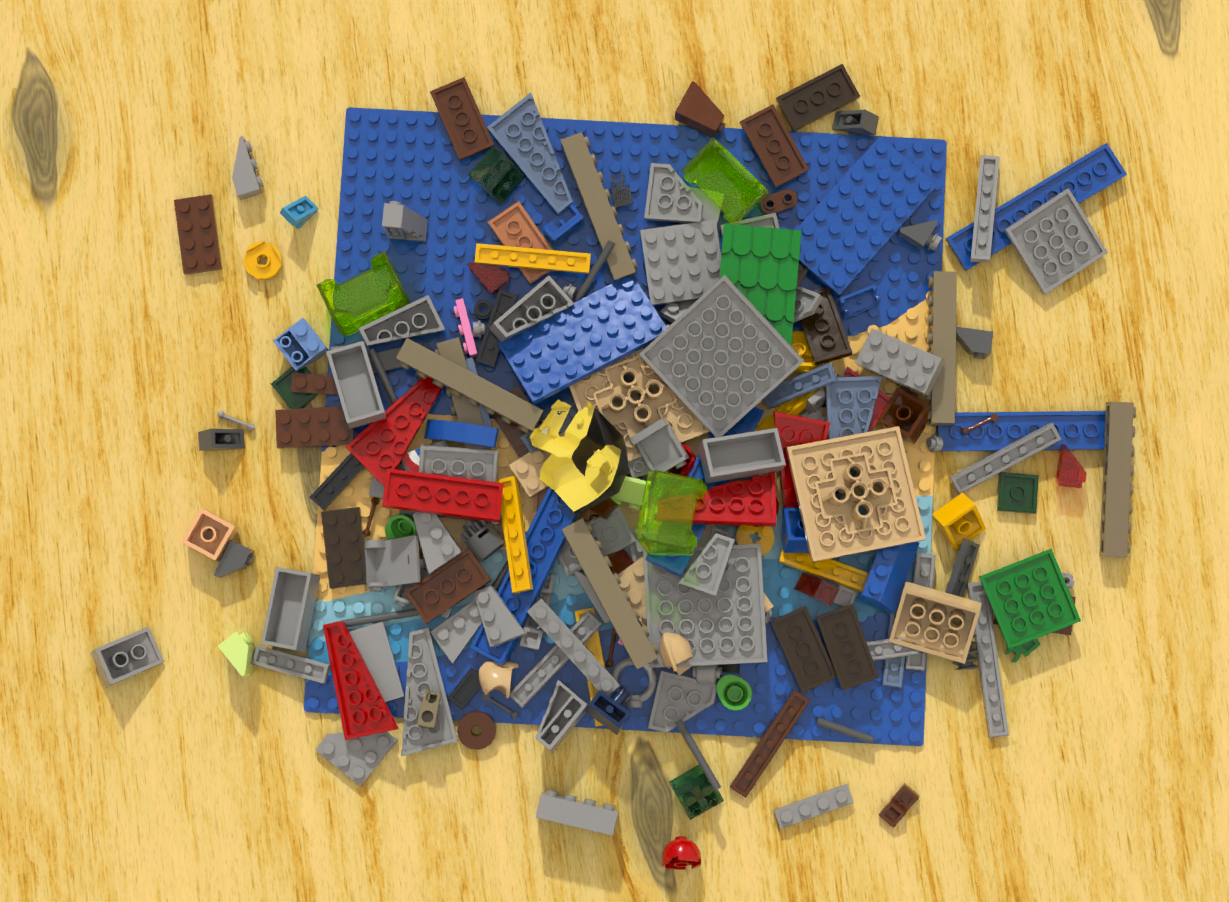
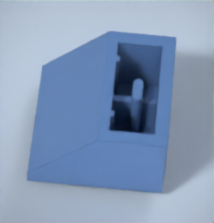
[273,318,329,371]

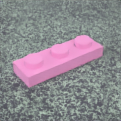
[453,298,478,358]

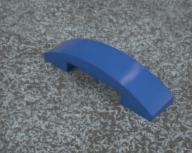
[424,420,499,448]

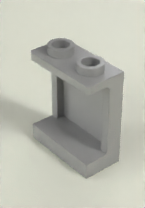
[629,418,689,479]

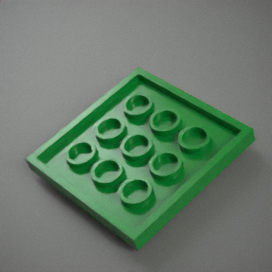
[979,548,1081,649]

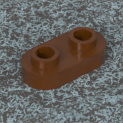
[760,189,797,215]

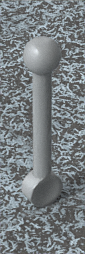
[217,411,255,431]

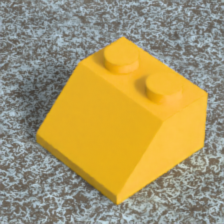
[932,493,986,551]

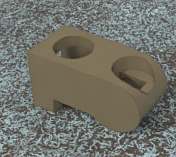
[417,690,441,730]

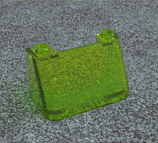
[681,137,770,224]
[317,251,410,336]
[637,470,707,555]

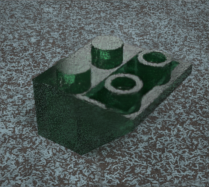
[467,147,525,205]
[669,765,724,820]

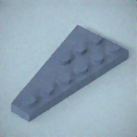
[487,93,573,215]
[825,376,883,494]

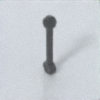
[482,693,518,718]

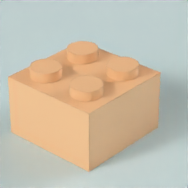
[182,508,239,562]

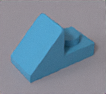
[280,196,319,229]

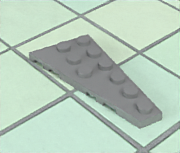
[401,627,458,756]

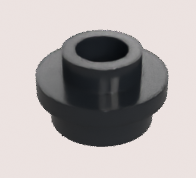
[474,300,493,319]

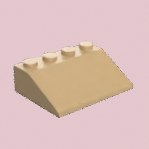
[889,581,982,664]

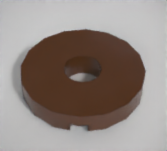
[457,710,496,750]

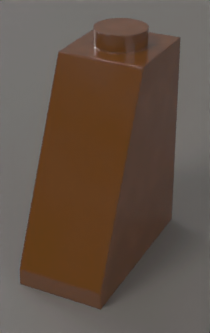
[675,81,726,139]

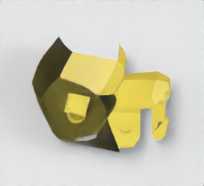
[530,399,628,514]

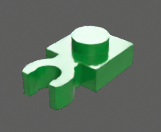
[1004,639,1041,663]

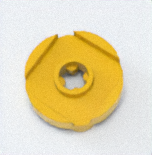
[243,241,283,280]
[735,525,774,556]

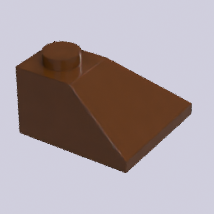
[878,388,931,444]

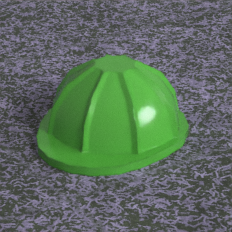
[385,514,418,540]
[716,674,752,711]

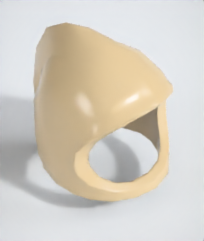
[659,632,693,672]
[478,660,519,698]

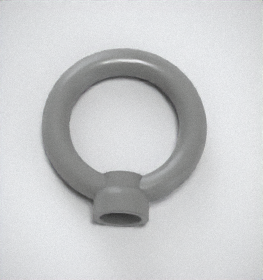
[611,658,657,709]

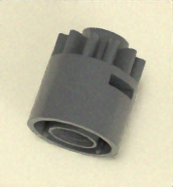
[460,519,505,563]

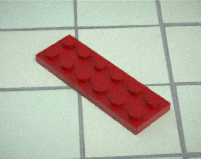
[382,468,503,522]

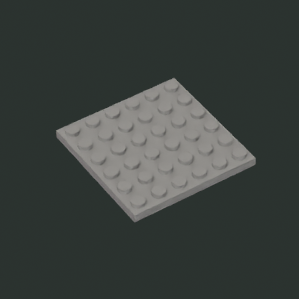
[639,275,804,437]
[643,544,768,668]

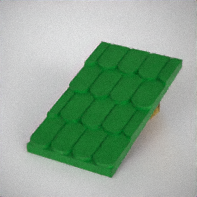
[719,224,801,346]

